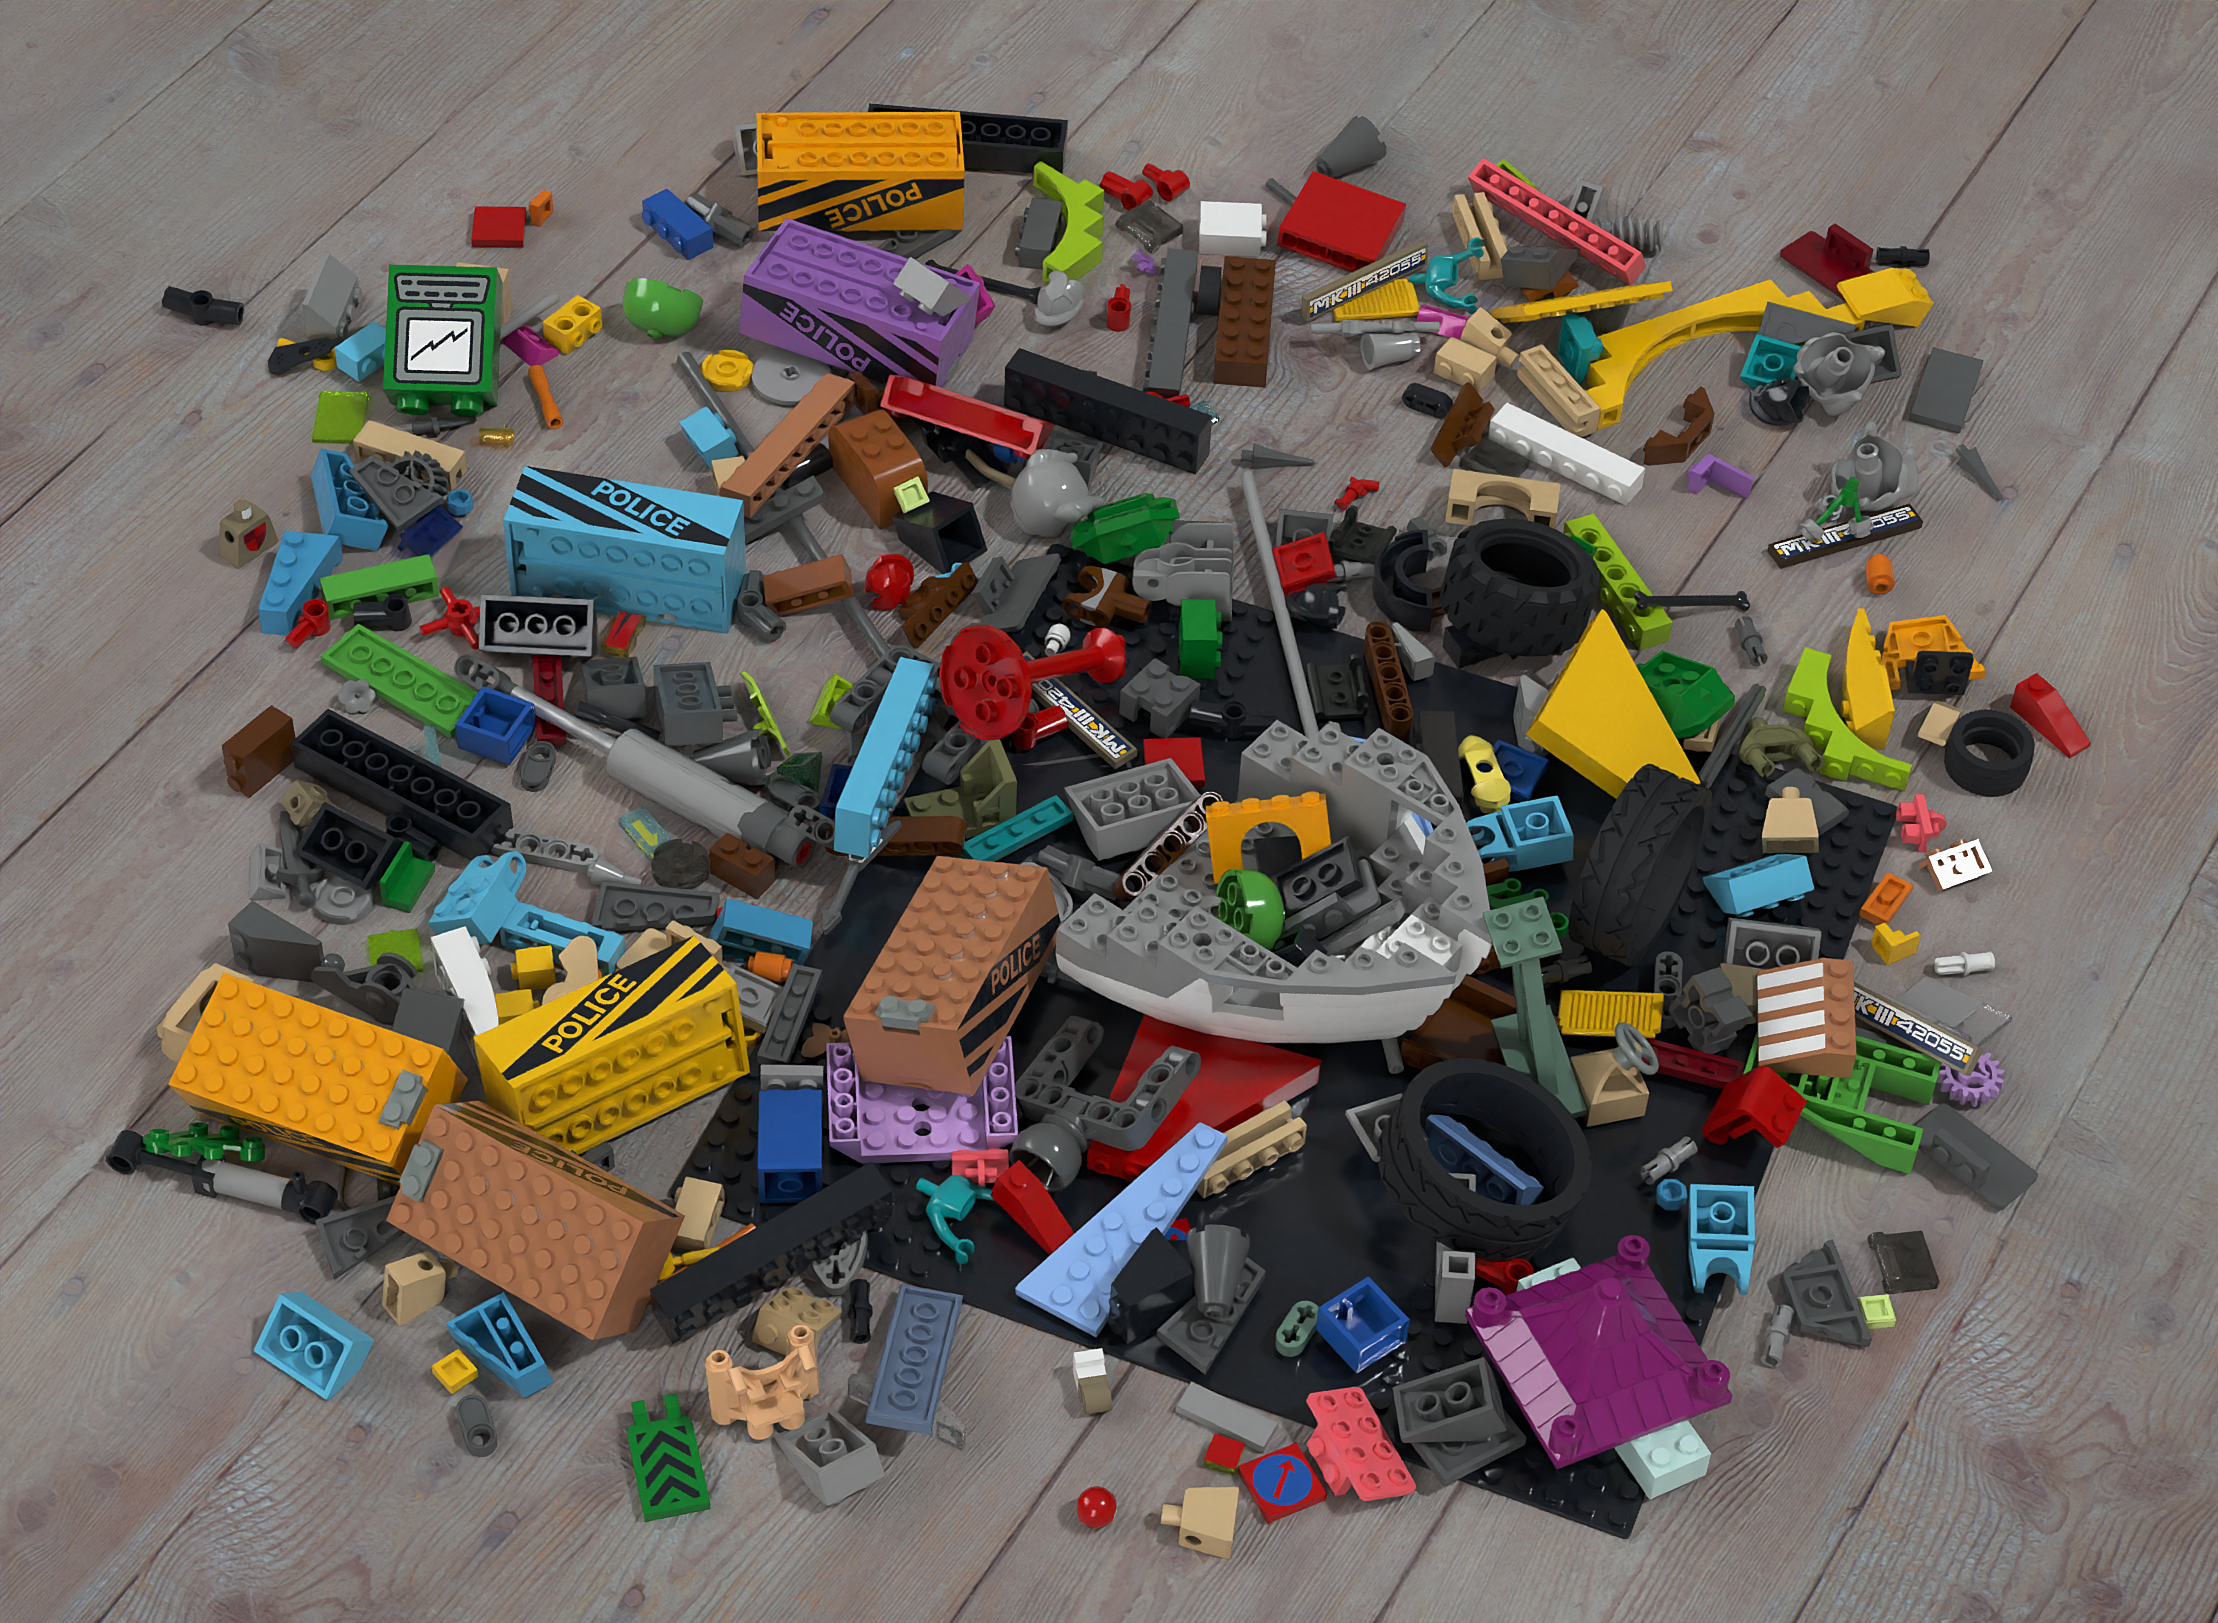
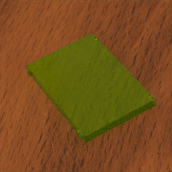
[312,391,369,444]

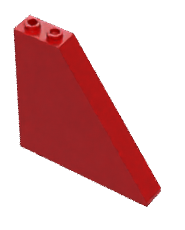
[1087,1014,1321,1182]

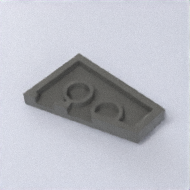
[350,456,444,532]
[315,1196,406,1280]

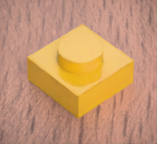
[432,1348,479,1394]

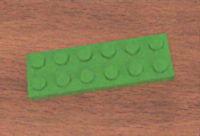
[320,624,478,739]

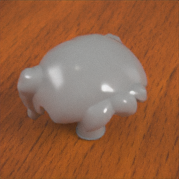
[1793,332,1885,416]
[1831,420,1918,512]
[1010,449,1104,537]

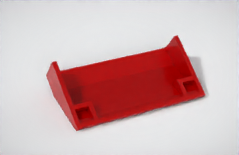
[880,375,1055,459]

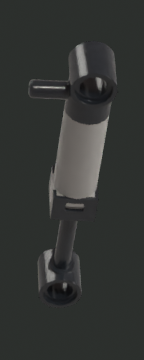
[106,1130,338,1225]

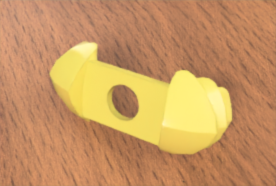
[1456,735,1511,814]

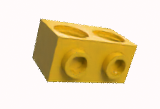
[542,295,603,355]

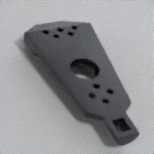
[268,336,344,374]

